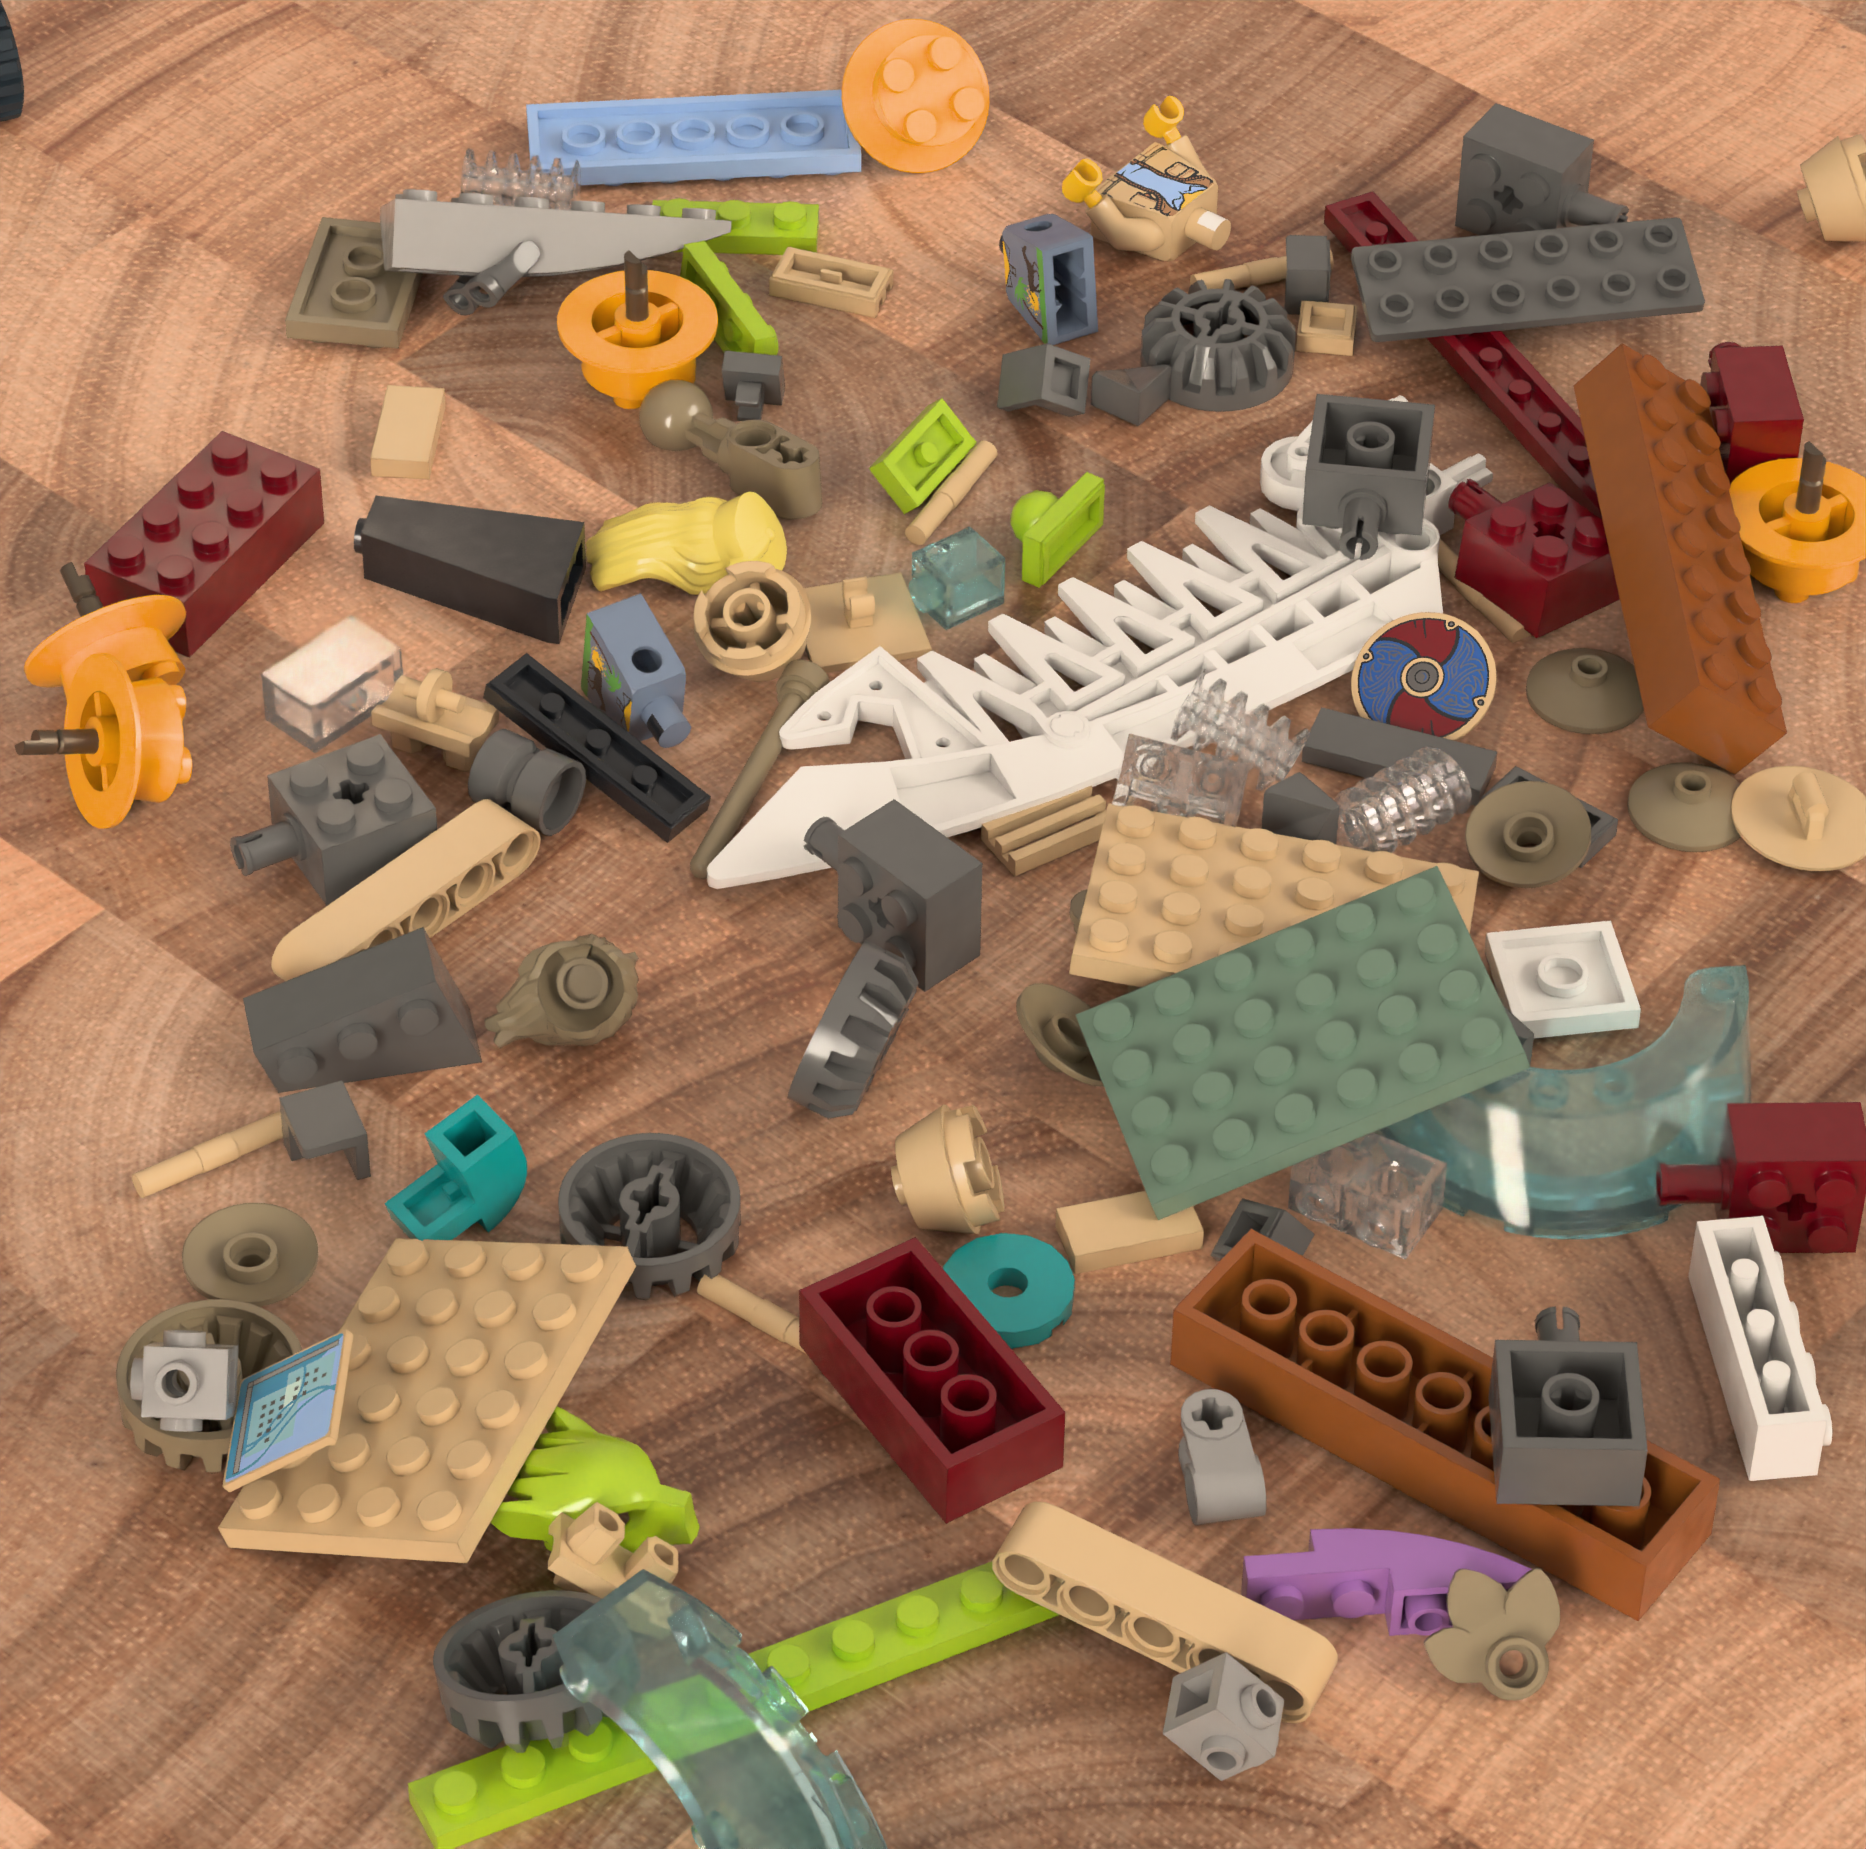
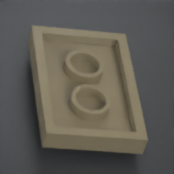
[285,217,424,349]

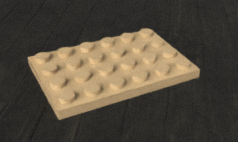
[1069,803,1479,987]
[218,1238,636,1563]

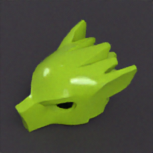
[490,1406,700,1553]

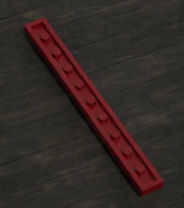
[1324,191,1602,519]

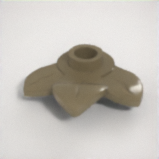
[1424,1568,1560,1700]

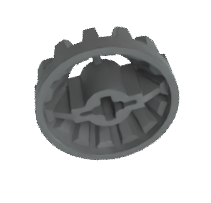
[1140,279,1296,412]
[787,940,919,1119]
[558,1133,741,1300]
[433,1590,636,1753]

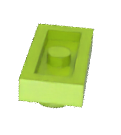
[869,398,977,514]

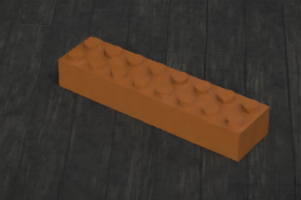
[1573,343,1787,775]
[1170,1229,1720,1621]

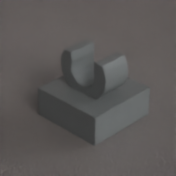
[722,351,785,421]

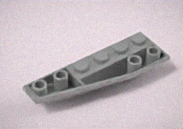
[380,189,731,277]

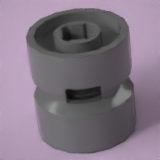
[468,729,586,836]

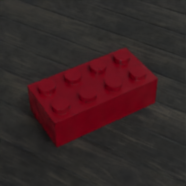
[84,431,324,658]
[799,1237,1066,1524]

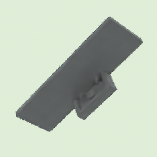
[1351,217,1705,342]

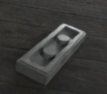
[1302,707,1497,806]

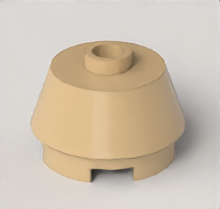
[1797,134,1866,242]
[693,561,812,682]
[891,1104,1004,1234]

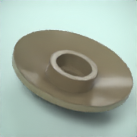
[1526,648,1644,734]
[1628,763,1741,852]
[1465,781,1591,888]
[1016,983,1103,1086]
[182,1203,318,1307]

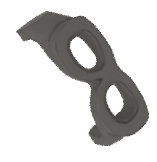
[443,241,540,316]

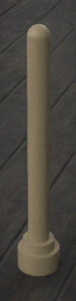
[690,659,830,879]

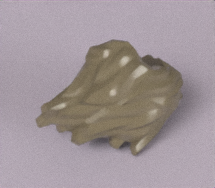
[484,934,639,1049]

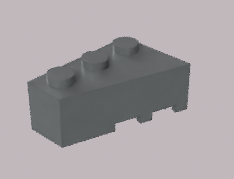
[243,927,482,1093]

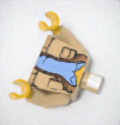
[1062,96,1231,262]

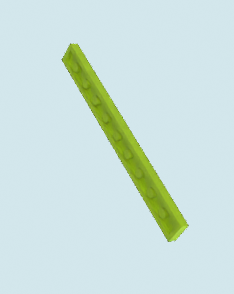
[408,1561,1060,1849]

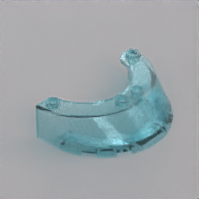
[1371,965,1752,1239]
[552,1569,888,1849]

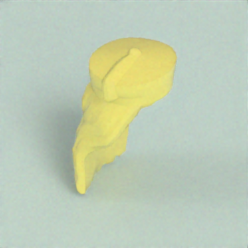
[586,492,787,595]

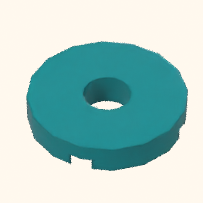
[943,1233,1075,1349]

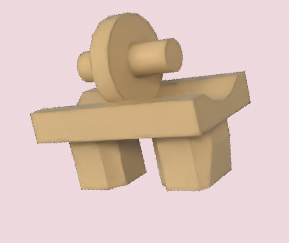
[371,668,499,771]
[548,1502,678,1629]

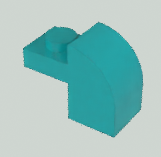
[384,1094,527,1241]

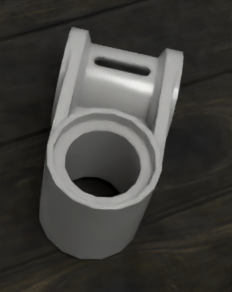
[1178,1389,1266,1525]

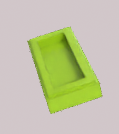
[1010,472,1105,588]

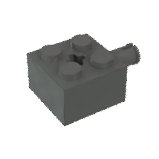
[1455,103,1629,235]
[1302,394,1435,560]
[230,734,437,906]
[804,799,983,992]
[1489,1306,1648,1506]

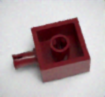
[1700,342,1804,484]
[1448,479,1620,638]
[1655,1102,1866,1254]

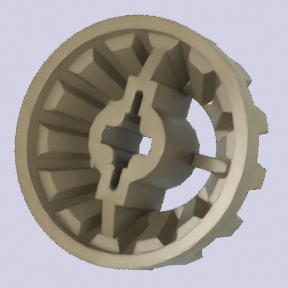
[116,1299,302,1474]

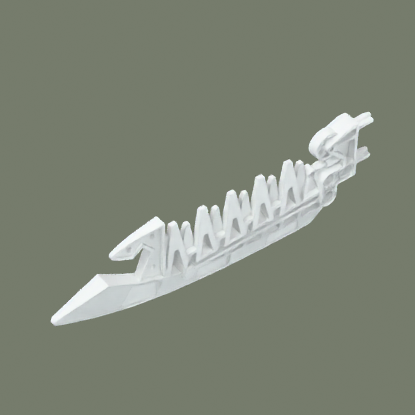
[707,395,1493,889]

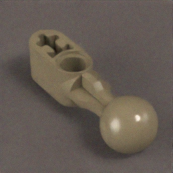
[639,380,822,519]

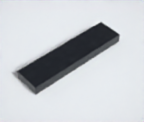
[483,653,711,843]

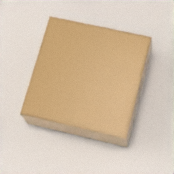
[1296,301,1358,356]

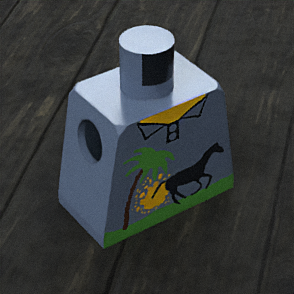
[999,214,1098,345]
[581,593,691,748]

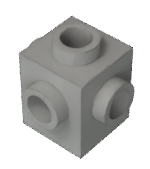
[131,1330,238,1432]
[1163,1652,1284,1781]

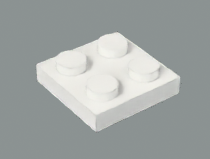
[1484,921,1641,1038]

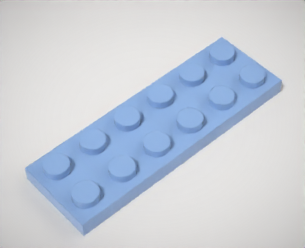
[526,90,862,189]

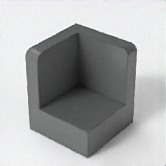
[997,343,1091,417]
[279,1080,371,1180]

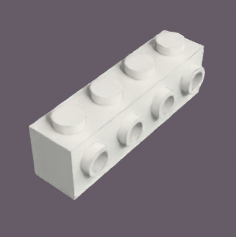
[1688,1216,1832,1481]

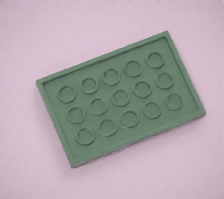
[1075,866,1530,1220]

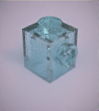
[909,527,1005,630]

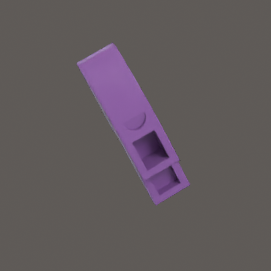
[1241,1528,1532,1636]

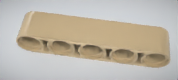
[271,799,541,981]
[992,1502,1338,1723]

